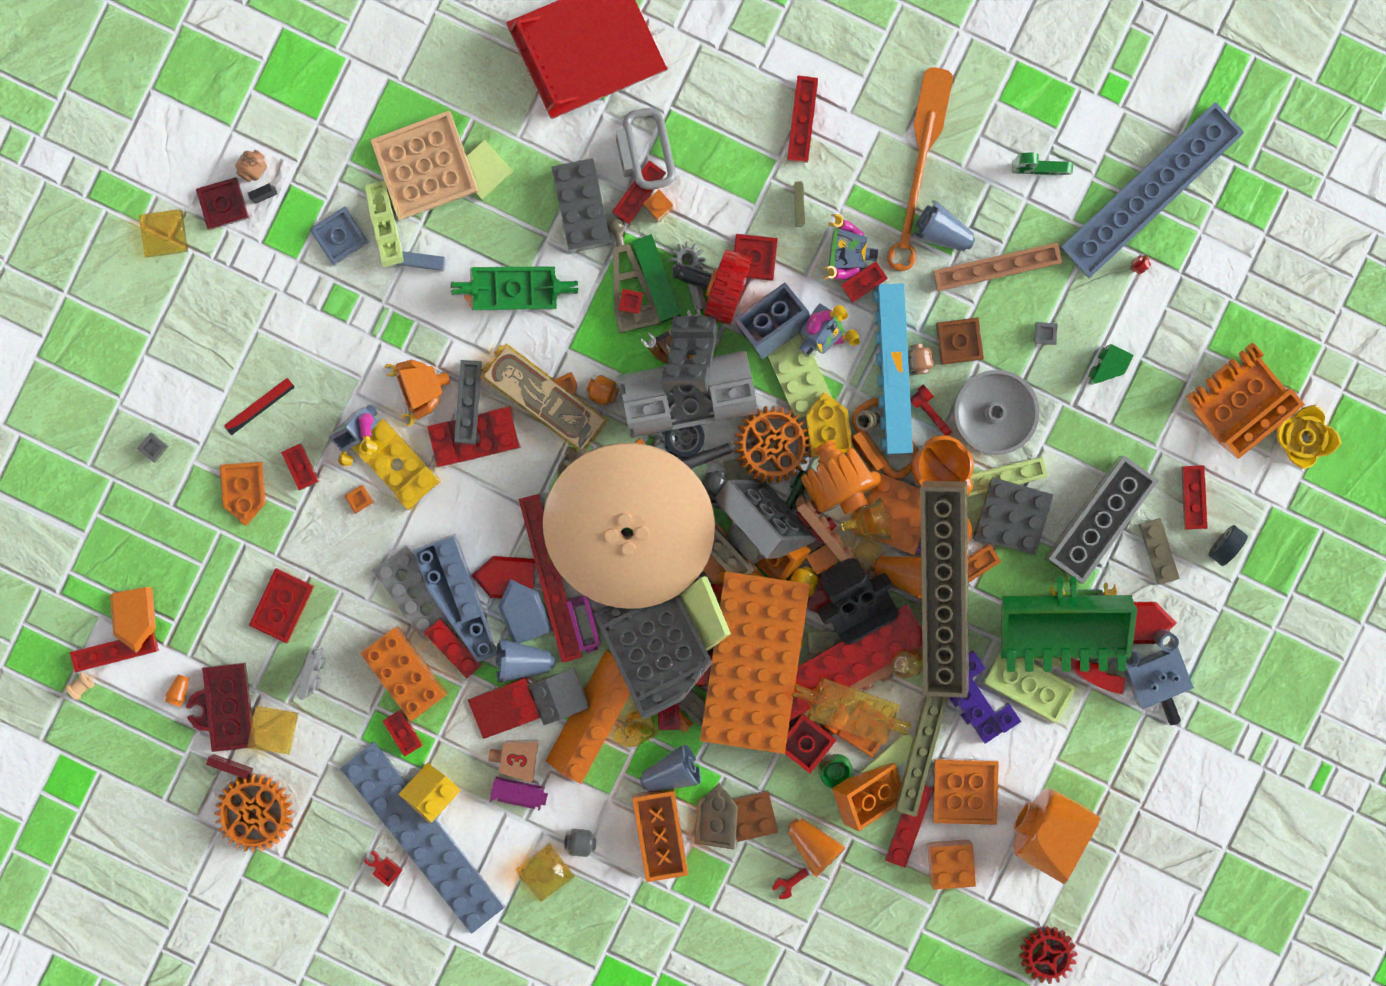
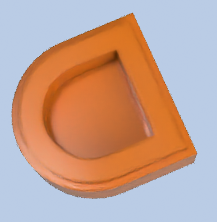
[553,372,577,395]

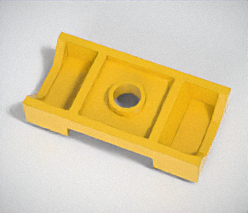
[352,419,442,510]

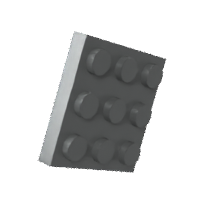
[974,477,1054,555]

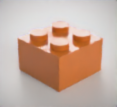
[927,840,976,890]

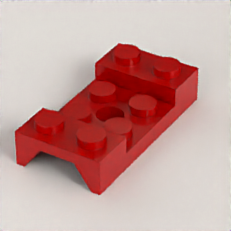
[427,406,521,468]

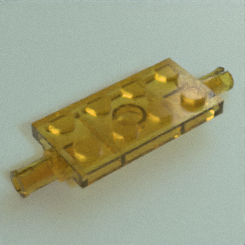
[791,677,911,745]

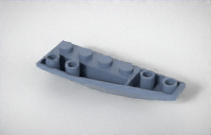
[413,534,498,662]

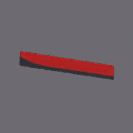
[224,378,294,435]

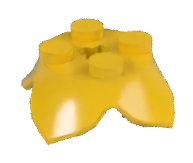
[1276,405,1342,469]

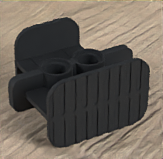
[817,558,899,645]

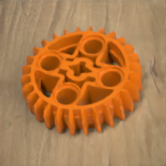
[733,405,811,484]
[214,773,294,853]

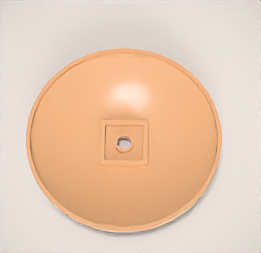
[543,443,715,609]

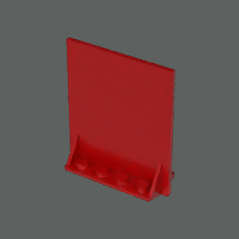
[506,0,667,119]

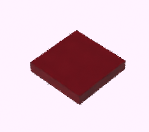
[196,177,250,230]

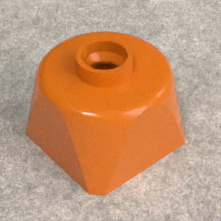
[1013,788,1100,884]

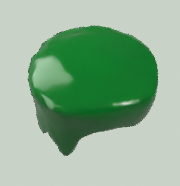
[818,754,852,789]

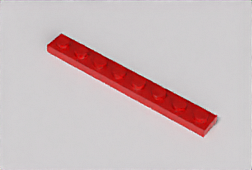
[518,494,583,663]

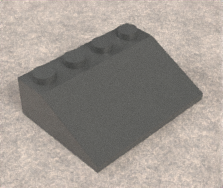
[715,480,817,559]

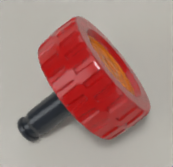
[672,250,752,325]

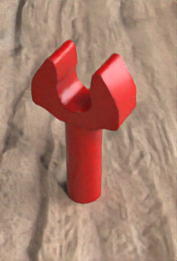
[772,868,810,899]

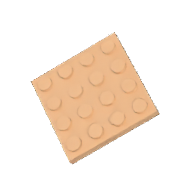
[371,111,479,221]

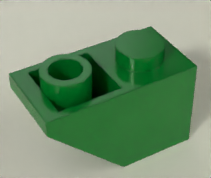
[1088,344,1134,385]

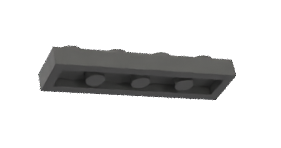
[454,360,482,446]

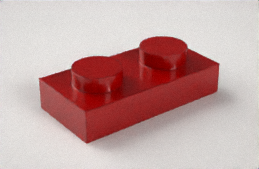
[841,262,888,303]
[281,443,320,491]
[382,709,424,757]

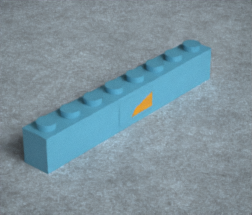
[873,283,913,456]

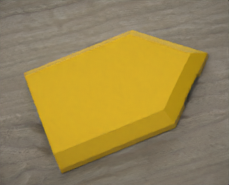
[806,392,853,458]

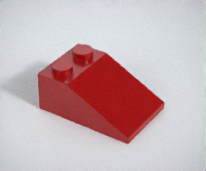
[468,677,540,739]

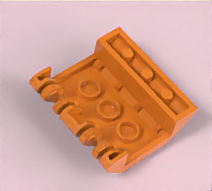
[1186,342,1305,459]

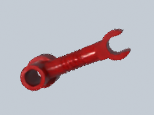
[910,384,953,436]

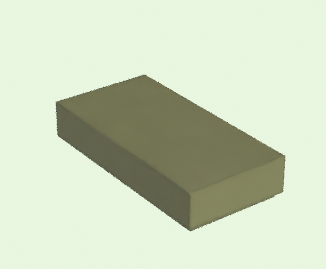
[794,181,805,227]

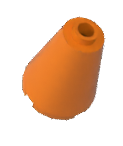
[872,556,922,599]
[788,818,846,877]

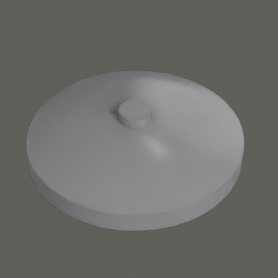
[953,370,1040,455]

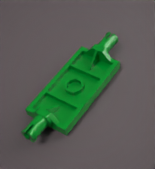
[450,266,578,311]

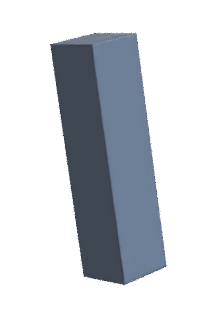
[394,251,446,271]

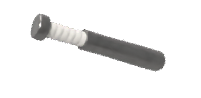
[680,434,757,469]

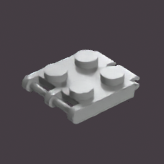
[297,647,326,700]

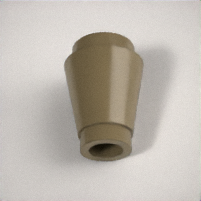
[856,410,880,431]

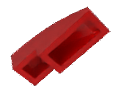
[1059,658,1126,695]

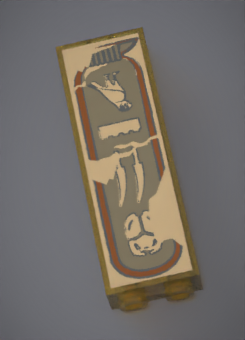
[481,343,609,451]

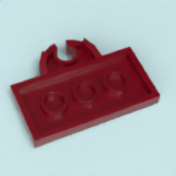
[186,662,256,752]

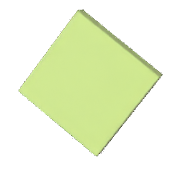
[466,140,513,200]

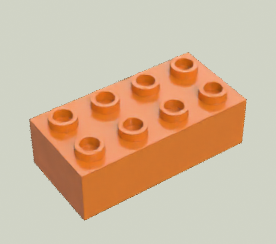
[360,626,448,721]
[632,789,688,882]

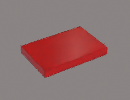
[248,568,315,643]

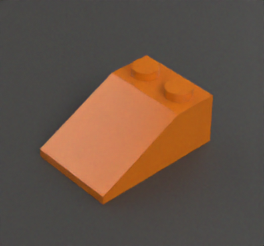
[832,763,901,831]

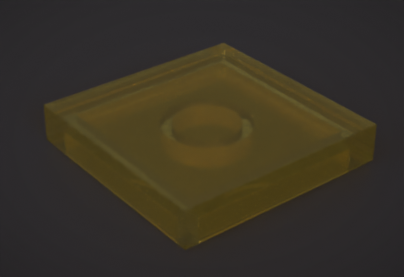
[139,209,188,258]
[247,705,298,755]

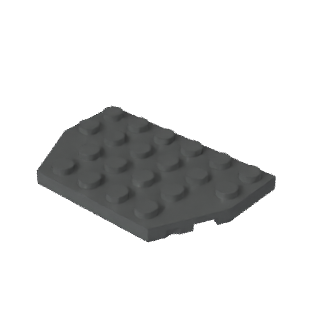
[593,595,712,720]

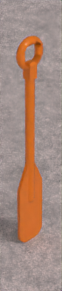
[887,67,953,271]

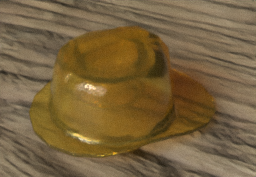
[613,711,658,747]

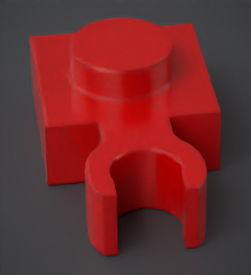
[364,851,403,887]

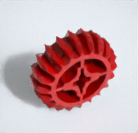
[1019,925,1077,984]

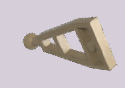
[608,217,661,333]

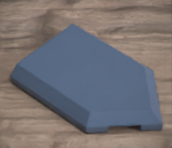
[498,579,553,643]

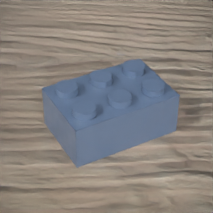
[733,282,810,359]

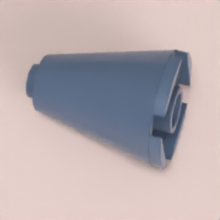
[913,200,975,251]
[496,639,554,682]
[640,745,701,792]

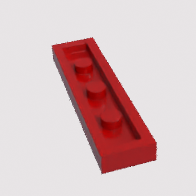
[787,75,818,163]
[70,632,159,673]
[885,785,934,868]

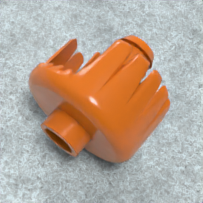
[801,440,881,515]

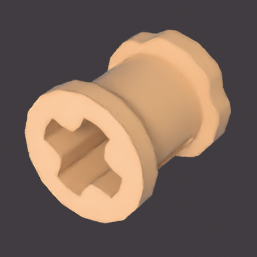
[65,672,95,700]

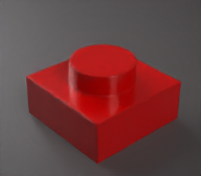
[618,289,644,315]

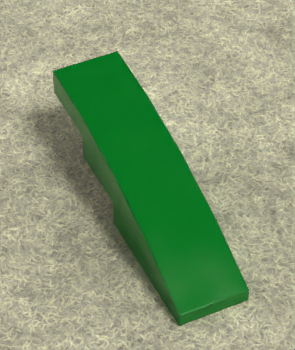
[632,234,681,323]

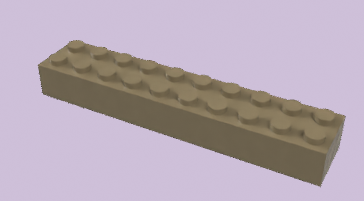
[920,481,969,698]

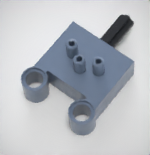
[1116,629,1194,726]

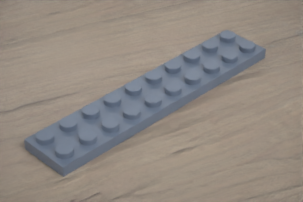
[1060,102,1244,279]
[340,741,505,934]

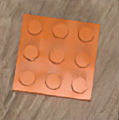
[855,473,921,555]
[932,759,999,825]

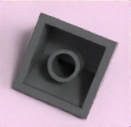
[529,667,590,725]

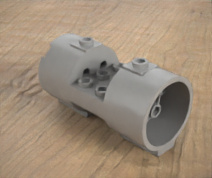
[619,351,758,438]

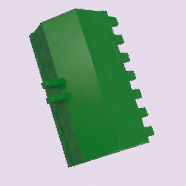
[1001,576,1137,672]

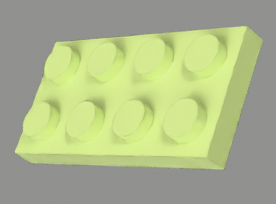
[767,333,832,420]

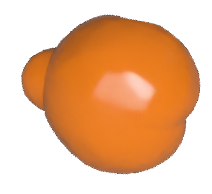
[911,435,974,496]

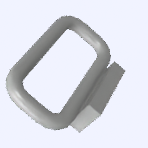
[616,108,676,190]

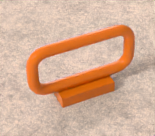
[852,398,919,479]

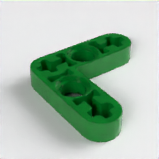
[1012,152,1073,175]

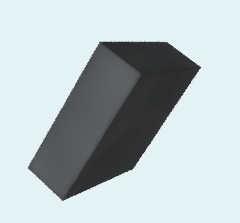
[247,183,277,204]

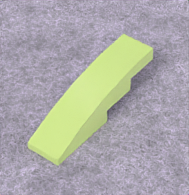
[365,180,404,267]

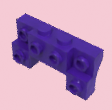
[948,650,1022,744]

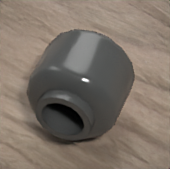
[702,470,728,503]
[564,828,597,857]

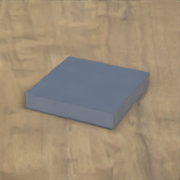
[310,206,369,265]

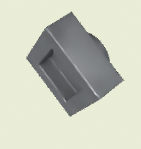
[1034,322,1058,345]
[137,433,169,463]

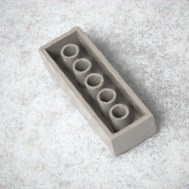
[1044,456,1159,584]

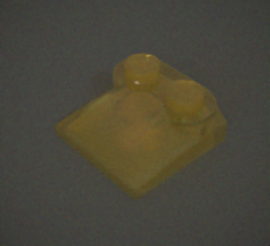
[515,843,575,902]

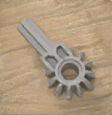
[669,242,707,311]

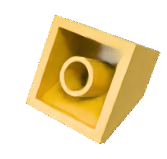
[398,763,461,823]

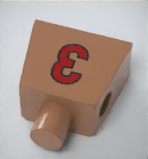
[488,739,539,783]

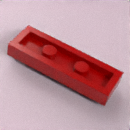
[612,160,666,225]
[1181,465,1208,530]
[424,618,483,679]

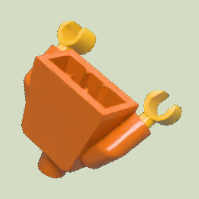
[384,360,450,426]

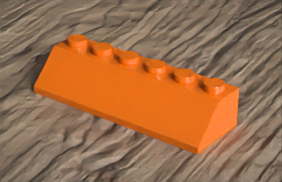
[545,650,631,784]

